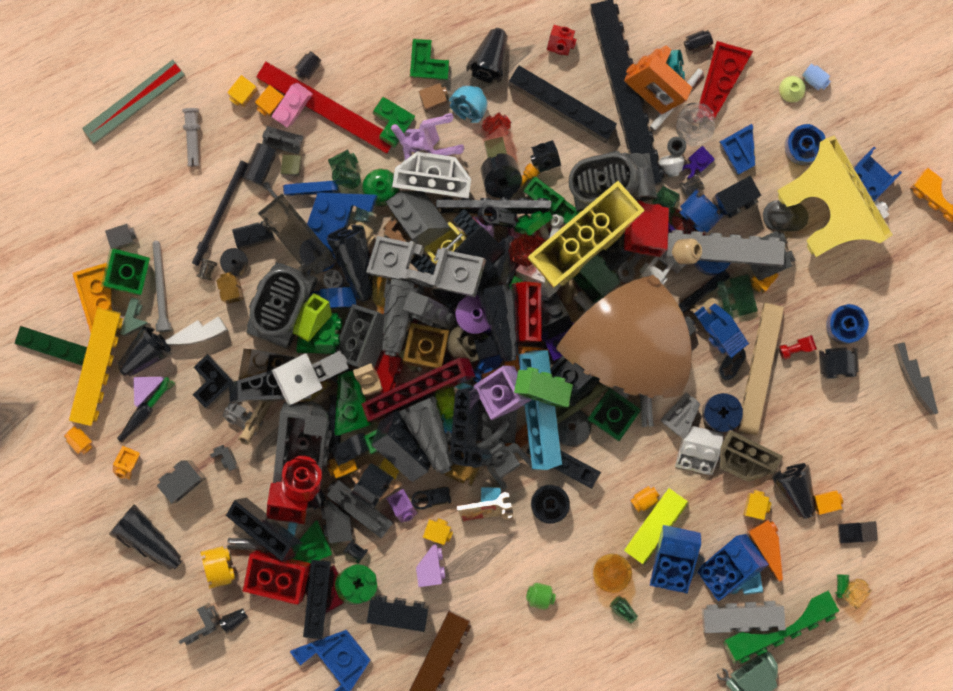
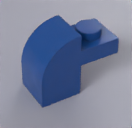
[311,287,356,309]

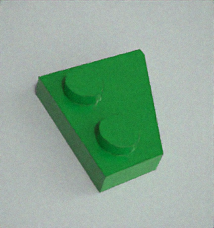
[513,211,553,235]
[294,520,333,563]

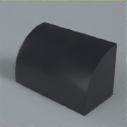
[241,143,278,187]

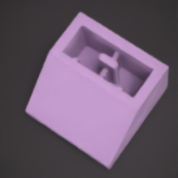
[416,544,446,587]

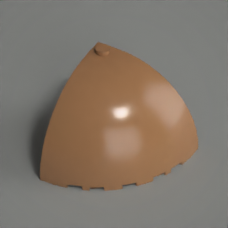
[556,275,692,398]

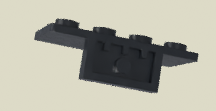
[431,225,505,304]

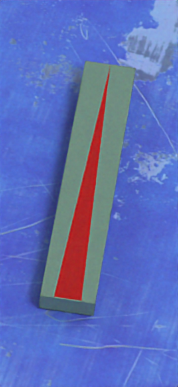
[82,60,185,144]

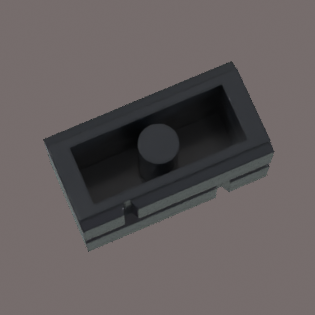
[232,219,276,250]

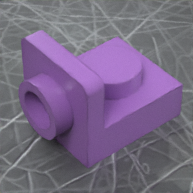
[387,489,418,523]

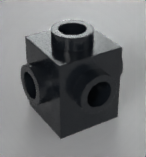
[530,140,562,173]

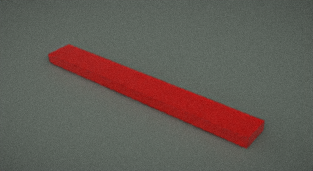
[256,61,392,154]

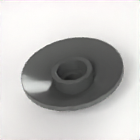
[557,410,591,446]

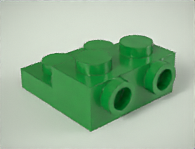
[296,313,342,354]

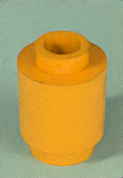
[64,426,93,455]
[630,486,659,513]

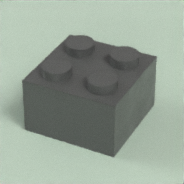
[157,460,206,504]

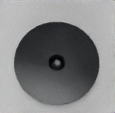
[220,248,248,276]

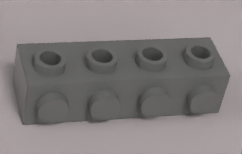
[403,291,459,335]

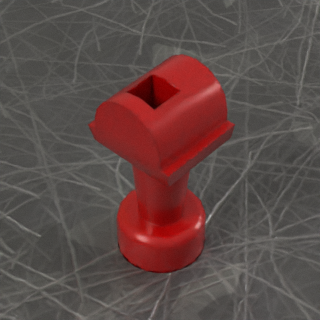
[779,335,817,361]

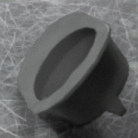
[763,200,809,231]

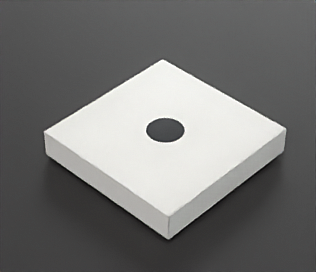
[272,353,322,405]

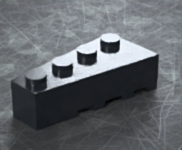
[229,370,311,402]

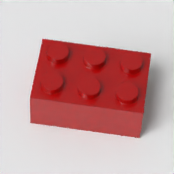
[242,550,311,605]

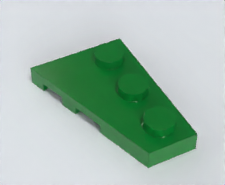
[335,369,371,436]

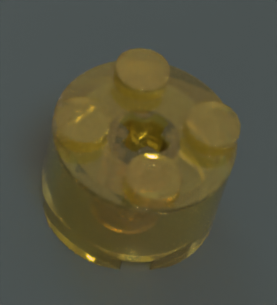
[592,553,632,593]

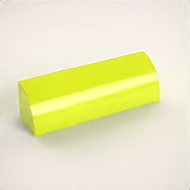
[624,488,689,565]

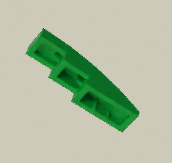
[523,177,579,224]

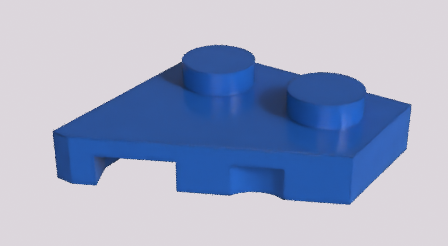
[719,124,755,175]

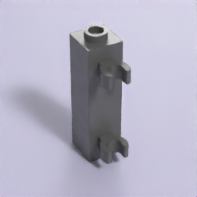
[326,480,394,538]

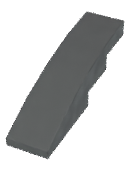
[893,342,938,415]

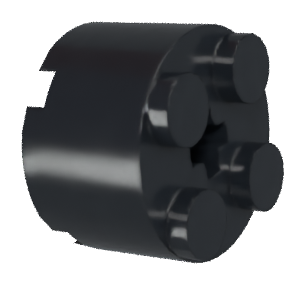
[481,153,522,199]
[819,347,859,379]
[350,463,394,509]
[530,484,570,524]

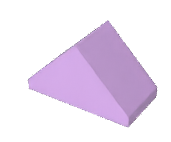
[134,377,164,407]

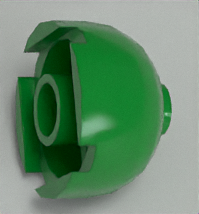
[362,168,400,207]

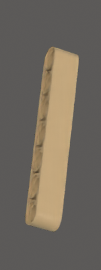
[737,302,784,435]

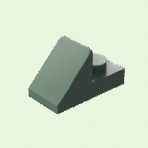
[120,297,150,336]

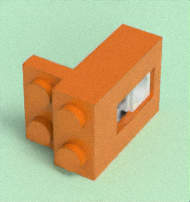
[624,45,692,115]

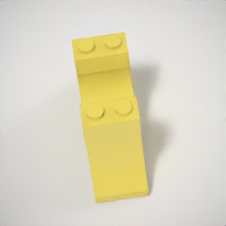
[777,135,893,257]
[528,181,644,288]

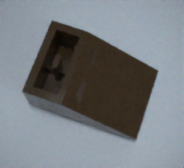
[238,348,297,380]

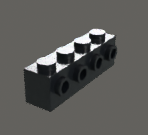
[225,497,303,561]

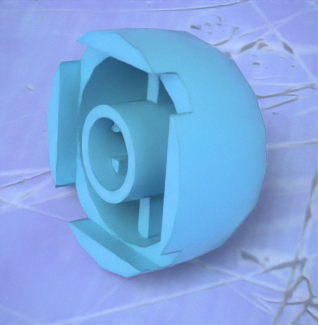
[449,86,488,123]

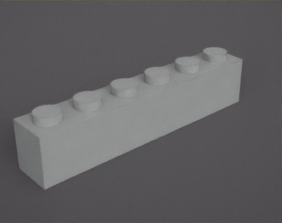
[665,230,785,267]

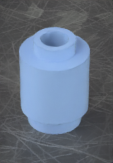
[802,63,831,91]

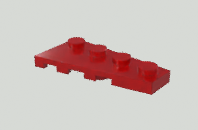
[696,41,753,120]

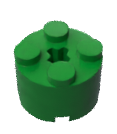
[335,564,377,605]

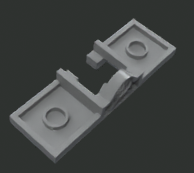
[366,236,486,297]

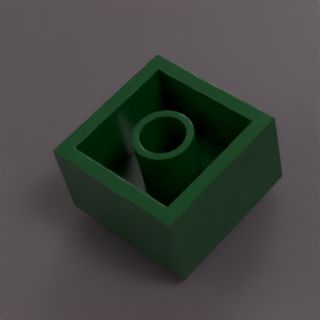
[572,255,620,303]
[586,388,641,442]

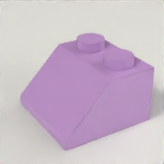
[474,366,532,420]

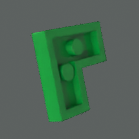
[410,39,449,81]
[372,97,415,148]

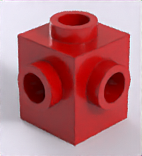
[546,24,577,56]

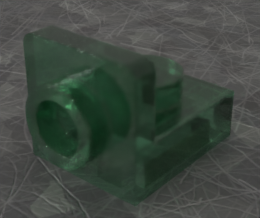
[328,149,359,170]

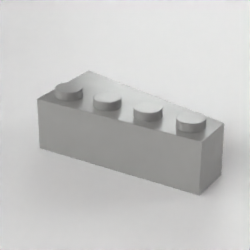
[701,601,786,633]

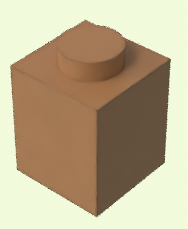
[419,83,449,112]

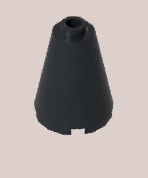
[466,28,508,83]
[118,325,171,377]
[772,463,816,519]

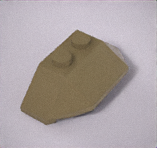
[720,430,783,482]

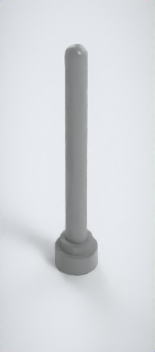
[152,240,171,332]

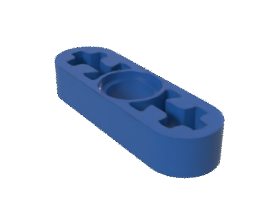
[283,181,339,196]

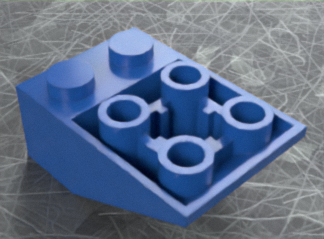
[650,525,701,594]
[697,534,769,601]

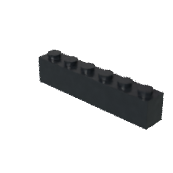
[508,65,617,143]

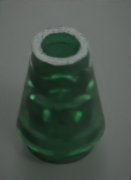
[609,595,638,624]

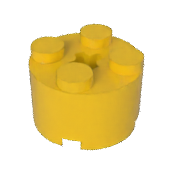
[200,546,235,589]

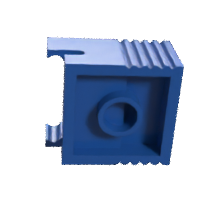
[854,147,902,202]
[694,303,749,358]

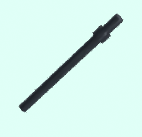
[192,160,248,266]

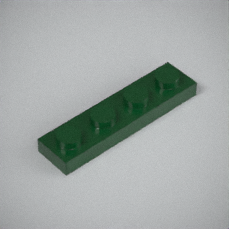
[14,326,87,366]

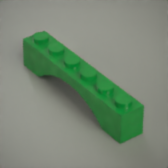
[723,590,839,665]

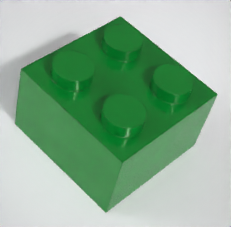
[101,248,150,296]

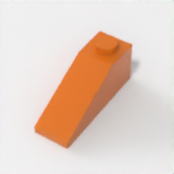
[746,520,783,582]

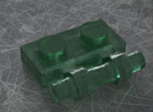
[717,274,758,318]

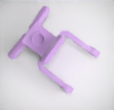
[391,113,464,160]

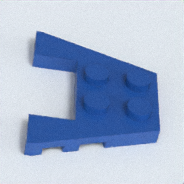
[306,192,377,251]
[290,629,371,691]

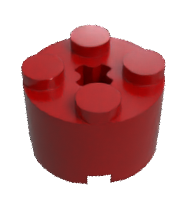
[281,456,322,502]

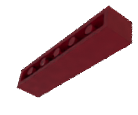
[362,358,475,422]

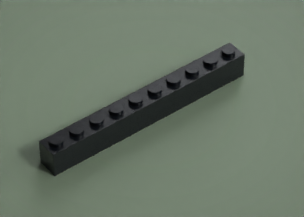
[589,0,664,186]

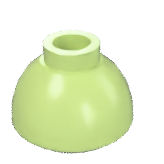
[779,76,806,103]

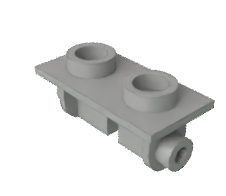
[223,402,263,436]

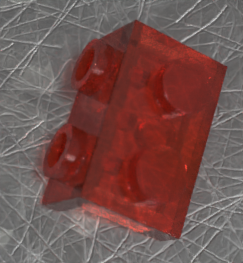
[481,112,512,138]
[509,230,547,268]

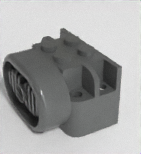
[569,151,657,213]
[247,262,318,350]
[273,401,332,483]

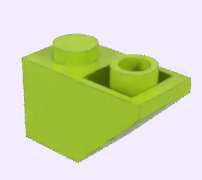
[293,293,332,342]

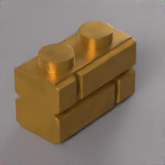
[216,272,244,304]

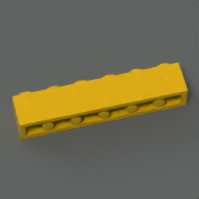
[69,307,123,426]

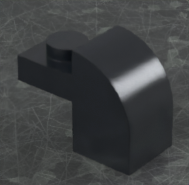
[330,433,370,467]

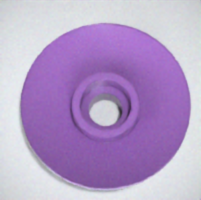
[455,295,490,334]

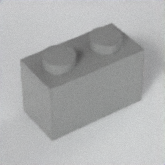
[312,351,348,382]

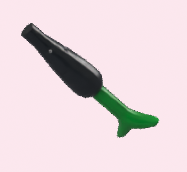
[117,377,175,443]

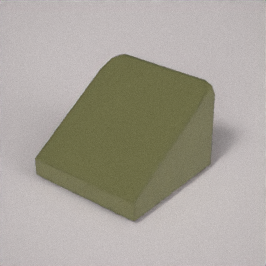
[280,155,302,176]

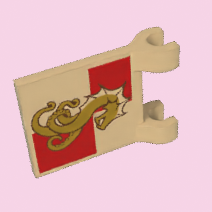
[457,493,513,522]

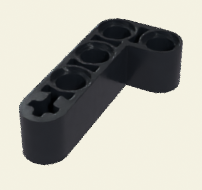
[450,387,492,468]

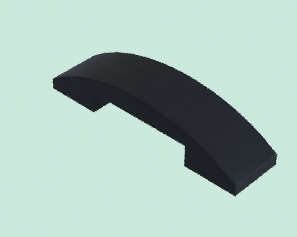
[526,446,602,489]

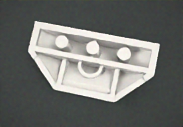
[392,151,471,198]

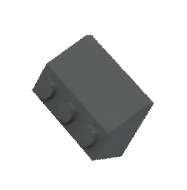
[386,191,451,248]

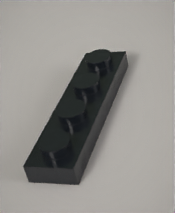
[303,559,331,639]

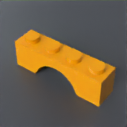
[910,168,953,222]

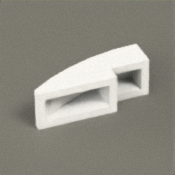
[165,317,229,345]

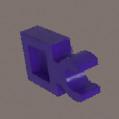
[681,146,715,179]

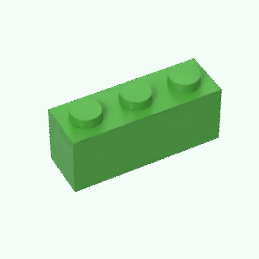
[514,367,573,407]

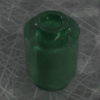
[332,166,361,190]

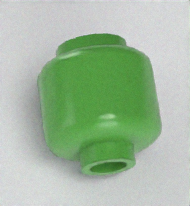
[526,583,556,610]

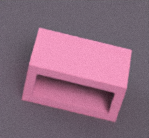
[272,83,313,128]

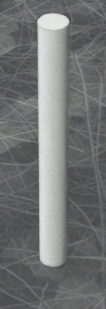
[650,68,704,131]

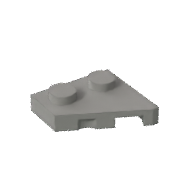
[660,392,700,440]

